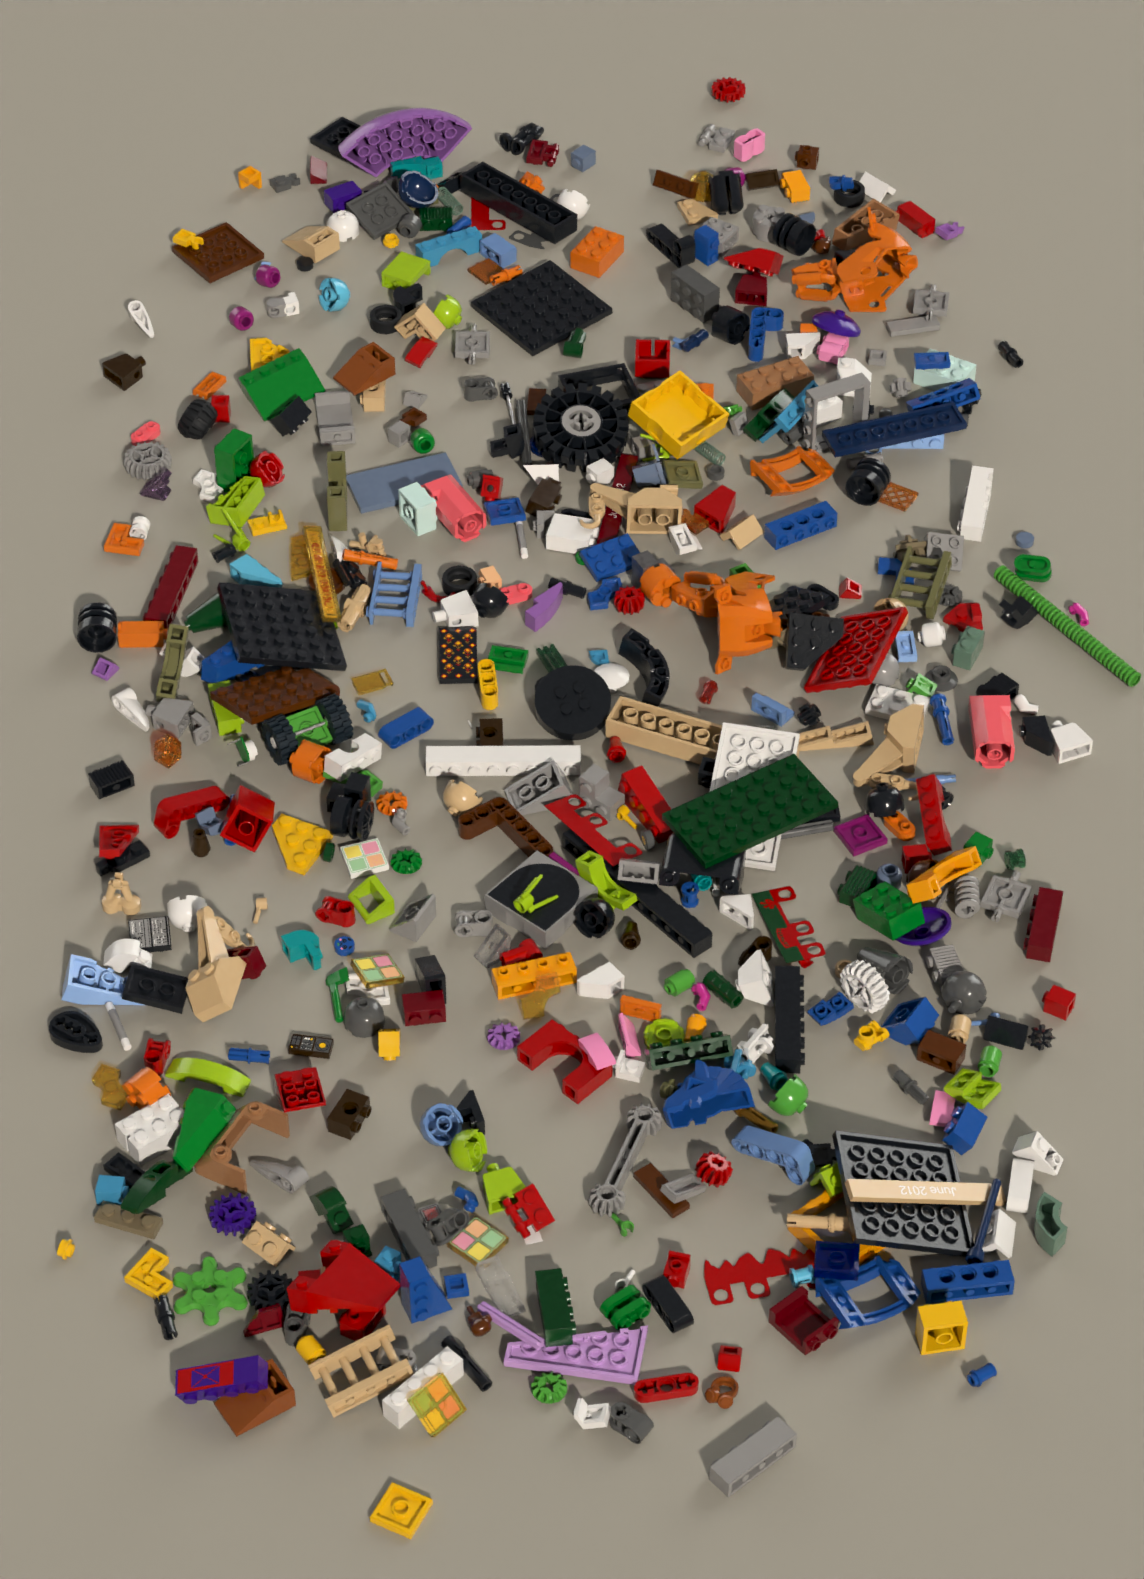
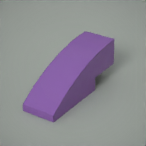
[525,582,563,632]

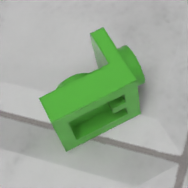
[905,673,937,697]

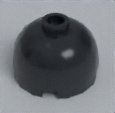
[472,583,509,618]
[865,782,905,817]
[574,897,615,939]

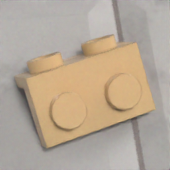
[241,1221,296,1267]

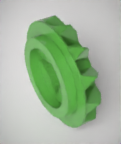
[723,404,742,415]
[531,1371,567,1404]

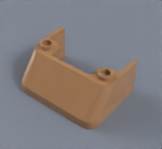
[194,1101,290,1195]

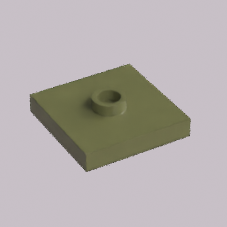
[662,460,703,489]

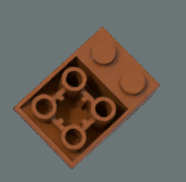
[333,342,396,396]
[214,1358,296,1437]

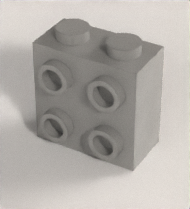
[693,217,739,257]

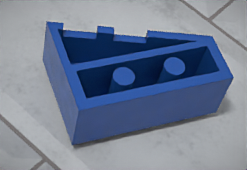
[399,1256,452,1324]

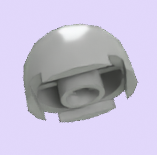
[872,653,900,687]

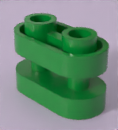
[1014,554,1052,582]
[600,1285,651,1330]

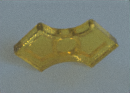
[520,972,561,1020]
[92,1064,128,1111]

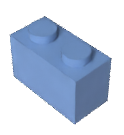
[480,233,517,269]

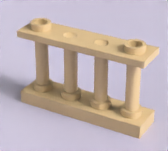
[308,1325,414,1418]

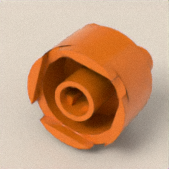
[639,563,681,608]
[289,739,332,784]
[122,1067,171,1109]

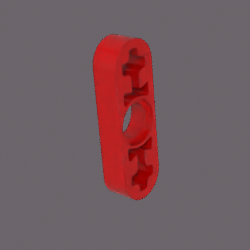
[634,1373,699,1403]

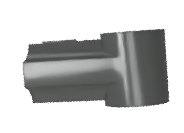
[781,415,805,445]

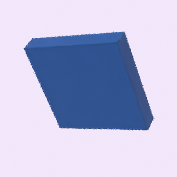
[484,497,526,526]

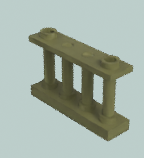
[888,546,952,619]

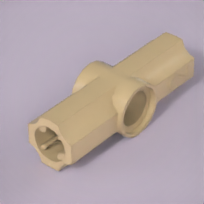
[337,584,373,632]

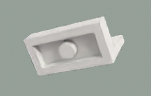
[859,171,896,203]
[982,1209,1016,1258]

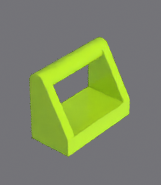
[348,875,395,924]

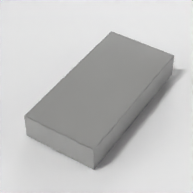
[660,1173,707,1204]

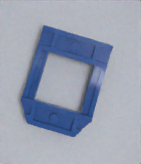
[815,1256,921,1329]

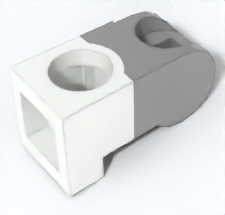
[267,292,299,318]

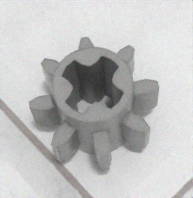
[889,378,912,398]

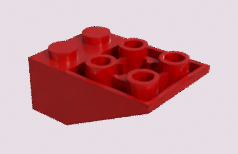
[724,248,784,277]
[275,1067,326,1113]

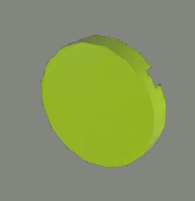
[643,1018,685,1048]

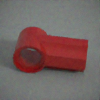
[499,938,543,966]

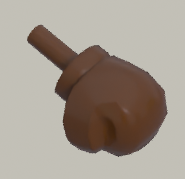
[812,236,831,254]
[467,1306,492,1337]

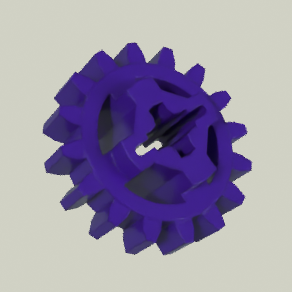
[209,1193,257,1236]

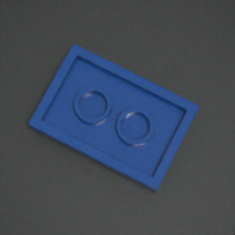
[579,533,640,582]

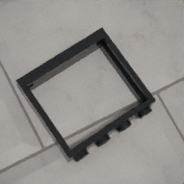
[558,363,640,423]

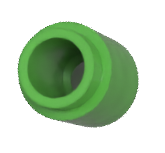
[664,969,695,997]
[978,1046,1002,1077]

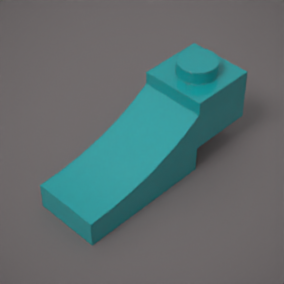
[390,156,443,179]

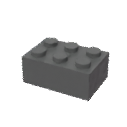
[671,264,720,323]

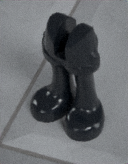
[499,123,544,155]

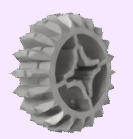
[124,441,172,481]

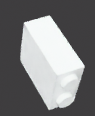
[546,513,599,554]

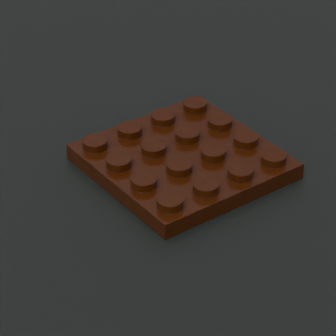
[172,222,264,283]

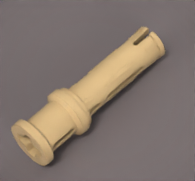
[787,1213,851,1234]

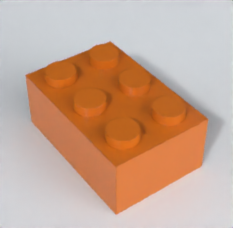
[570,226,624,278]

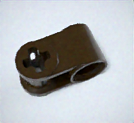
[738,936,772,966]

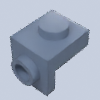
[195,806,224,836]

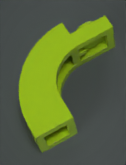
[575,850,638,911]

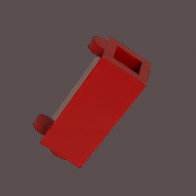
[895,201,936,238]

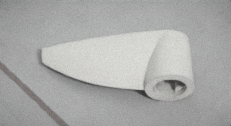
[128,300,154,338]
[329,534,355,563]
[111,688,150,732]

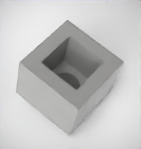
[388,420,411,448]
[631,436,653,462]

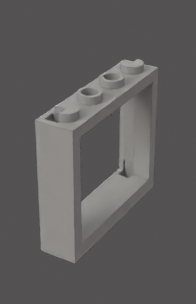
[802,372,871,453]

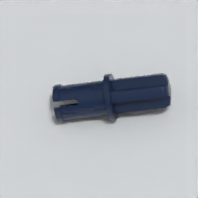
[681,329,709,352]

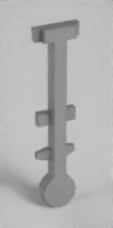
[935,879,954,908]

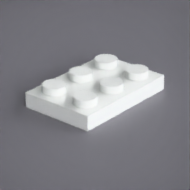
[865,684,931,720]

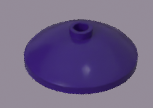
[811,309,861,337]
[895,907,952,946]

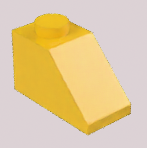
[378,1028,401,1061]

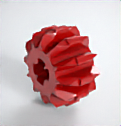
[614,586,645,615]
[695,1151,733,1188]

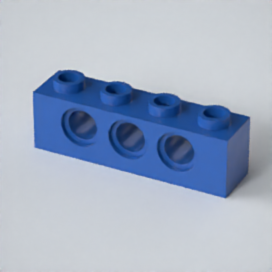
[906,378,981,412]
[764,501,838,550]
[921,1260,1015,1304]

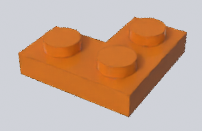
[104,523,144,556]

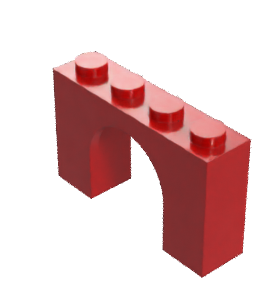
[517,1019,612,1104]

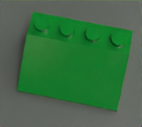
[238,348,326,422]

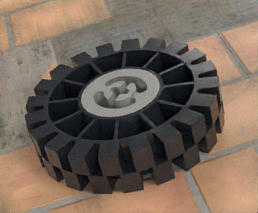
[532,383,629,473]

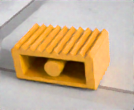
[779,170,810,203]

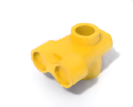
[854,1020,890,1051]

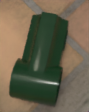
[563,328,586,358]

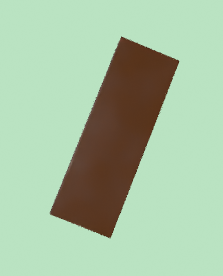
[653,170,699,199]
[633,1163,690,1219]

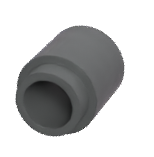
[467,469,494,489]

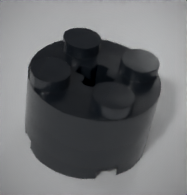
[711,305,750,345]

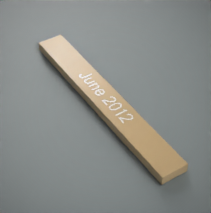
[845,1179,1007,1206]

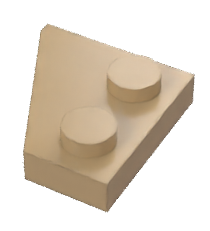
[677,199,718,226]

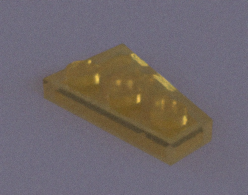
[291,534,313,581]

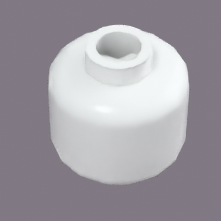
[918,622,946,648]

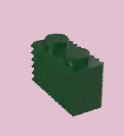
[419,206,453,231]
[837,865,877,908]

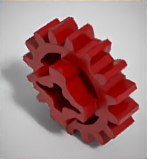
[711,77,746,103]

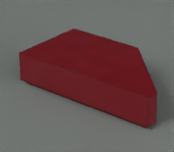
[243,1304,284,1337]

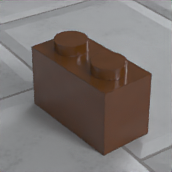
[917,1030,967,1075]

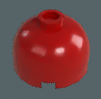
[249,451,285,488]

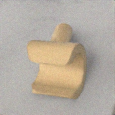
[253,898,268,924]

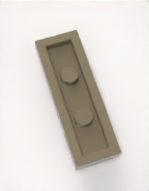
[94,1201,163,1239]

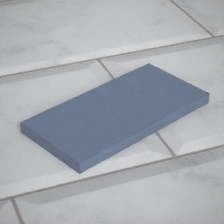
[347,452,463,514]

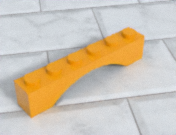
[906,846,982,904]

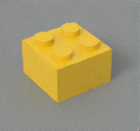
[915,1301,968,1355]

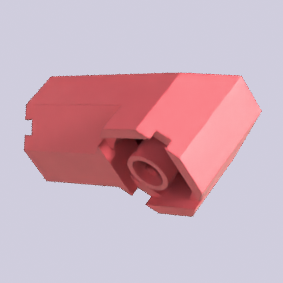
[421,474,486,542]
[968,695,1015,769]

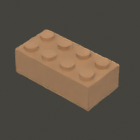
[736,356,814,411]

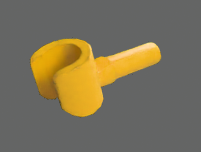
[616,805,638,829]

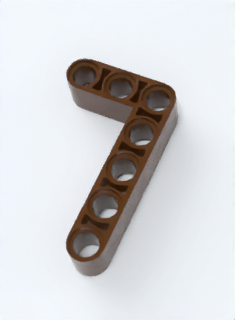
[458,797,553,858]

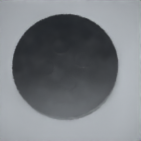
[535,665,611,740]

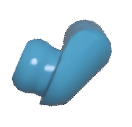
[357,700,377,723]

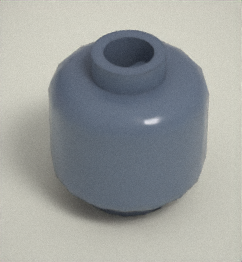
[875,863,902,890]

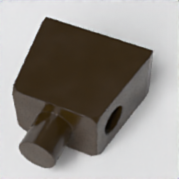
[102,354,146,391]

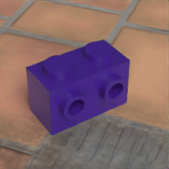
[324,181,362,213]

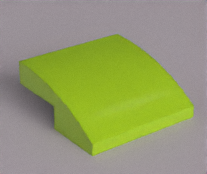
[944,1068,1001,1109]

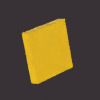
[370,1482,433,1539]

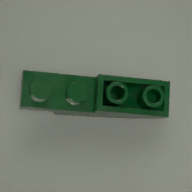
[743,388,795,442]
[121,1160,193,1214]

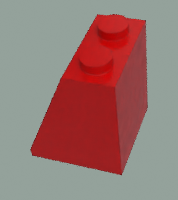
[220,785,275,853]

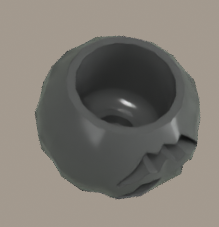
[941,971,987,1015]

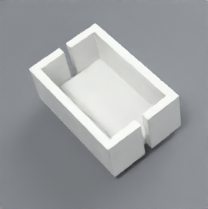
[115,1094,184,1166]

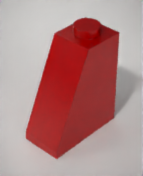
[694,485,736,534]

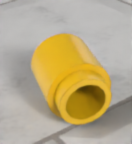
[296,1335,327,1365]

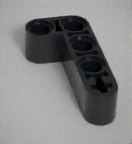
[646,223,695,268]

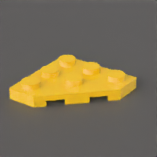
[250,338,290,371]
[272,813,333,876]

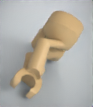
[102,872,141,916]

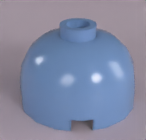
[420,1103,463,1146]

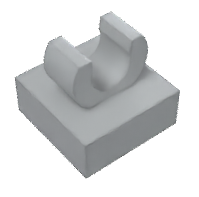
[727,412,748,436]

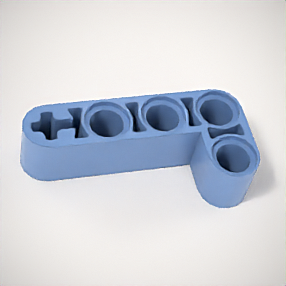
[731,1125,815,1185]

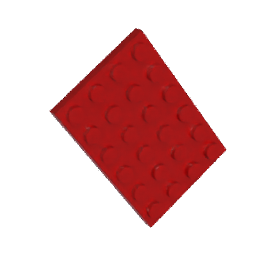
[804,607,908,693]

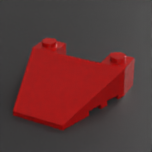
[287,1240,400,1314]

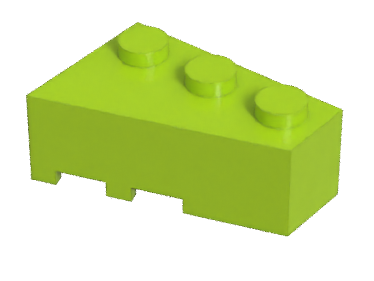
[206,476,265,527]

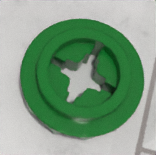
[390,848,422,874]

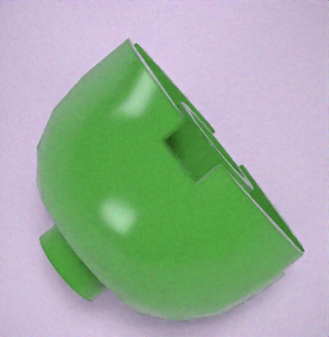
[768,1074,808,1116]

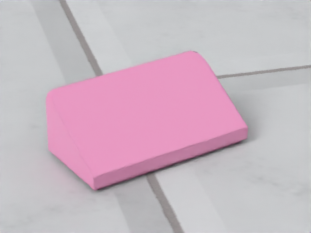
[618,1013,642,1058]

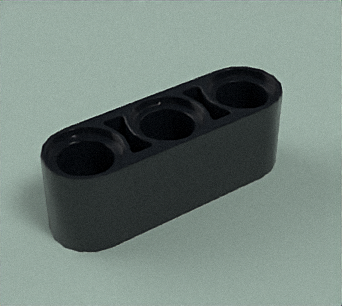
[642,1275,694,1333]

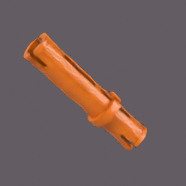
[342,549,398,570]

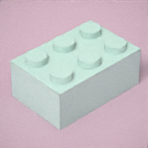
[913,349,977,391]

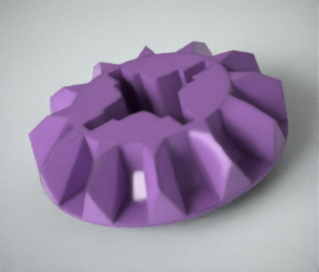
[487,1022,520,1050]

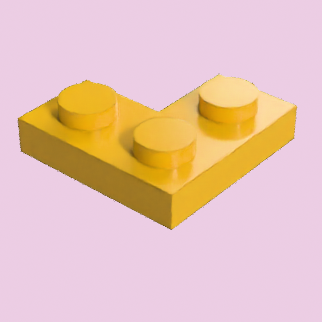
[124,1248,173,1302]

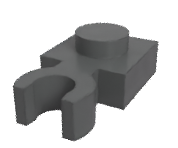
[270,173,300,193]

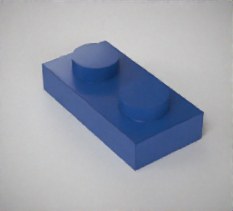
[914,352,951,370]

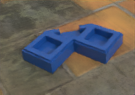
[878,557,914,585]

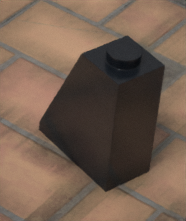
[415,955,447,1004]

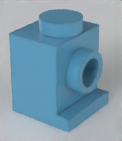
[374,1245,402,1281]

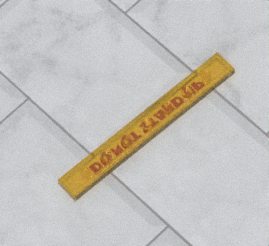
[303,526,342,622]

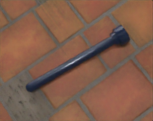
[965,1178,1001,1264]

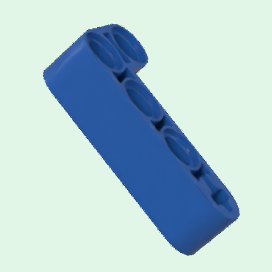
[748,307,784,362]

